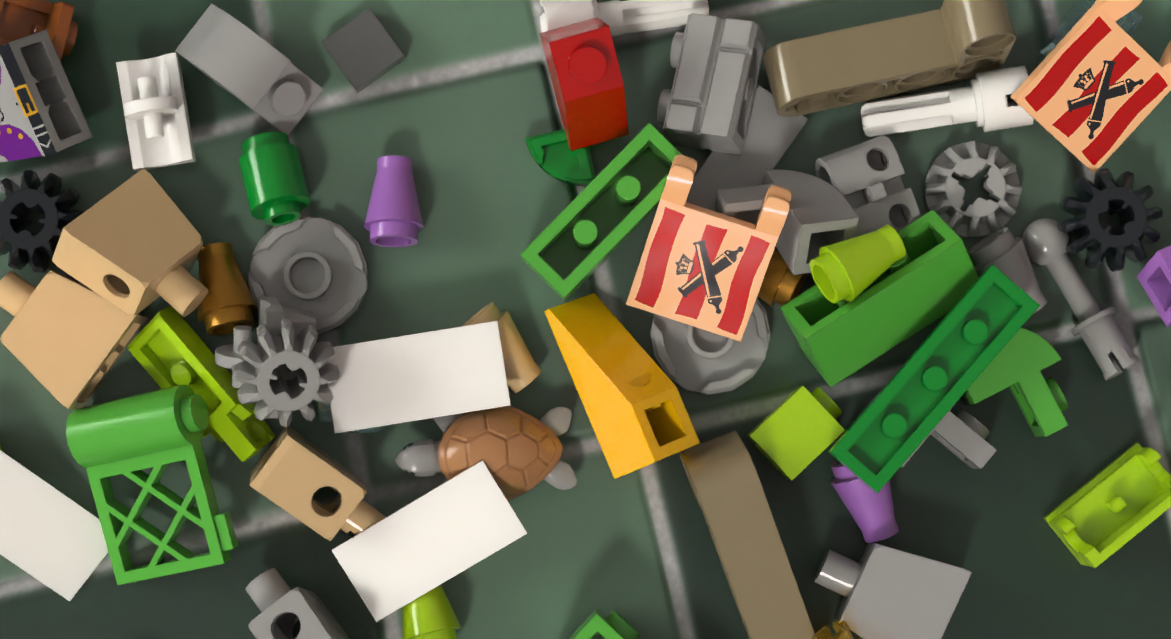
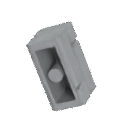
[657,13,767,155]

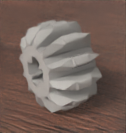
[232,318,340,428]

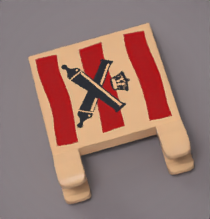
[1010,0,1171,174]
[626,154,792,342]

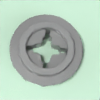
[925,140,1023,237]

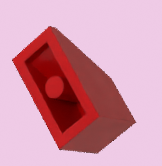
[539,17,629,151]

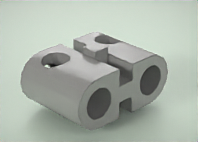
[815,135,921,237]

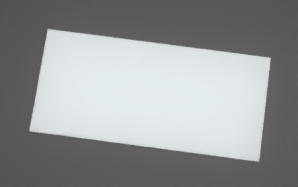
[327,321,511,433]
[0,450,108,602]
[332,460,527,622]

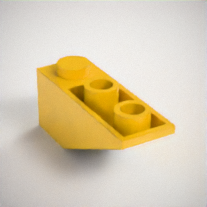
[544,293,700,479]

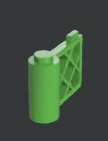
[66,385,238,585]

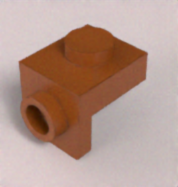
[0,0,78,61]

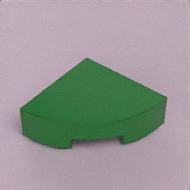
[525,129,596,186]

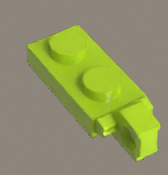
[128,305,275,462]

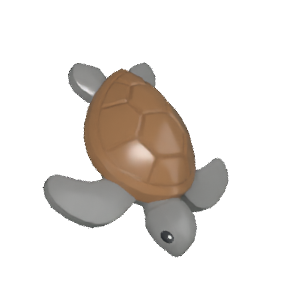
[394,406,577,501]

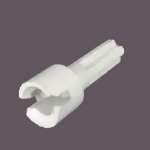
[539,0,709,37]
[861,65,1034,138]

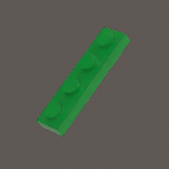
[828,265,1040,493]

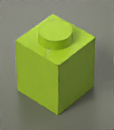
[746,386,845,481]

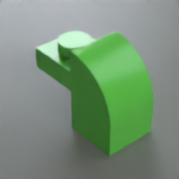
[961,328,1068,437]

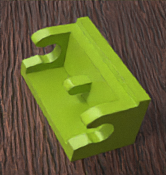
[1043,443,1171,568]

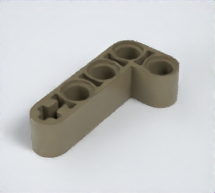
[762,0,1016,117]
[679,430,816,639]

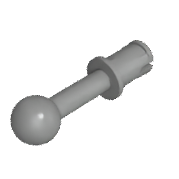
[1022,218,1141,381]

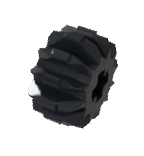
[1057,168,1163,272]
[0,170,84,273]

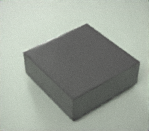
[321,7,406,93]

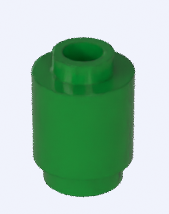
[238,132,310,226]

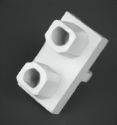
[116,52,196,171]

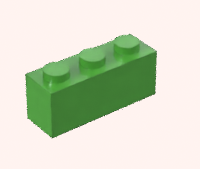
[520,123,682,302]
[780,210,979,387]

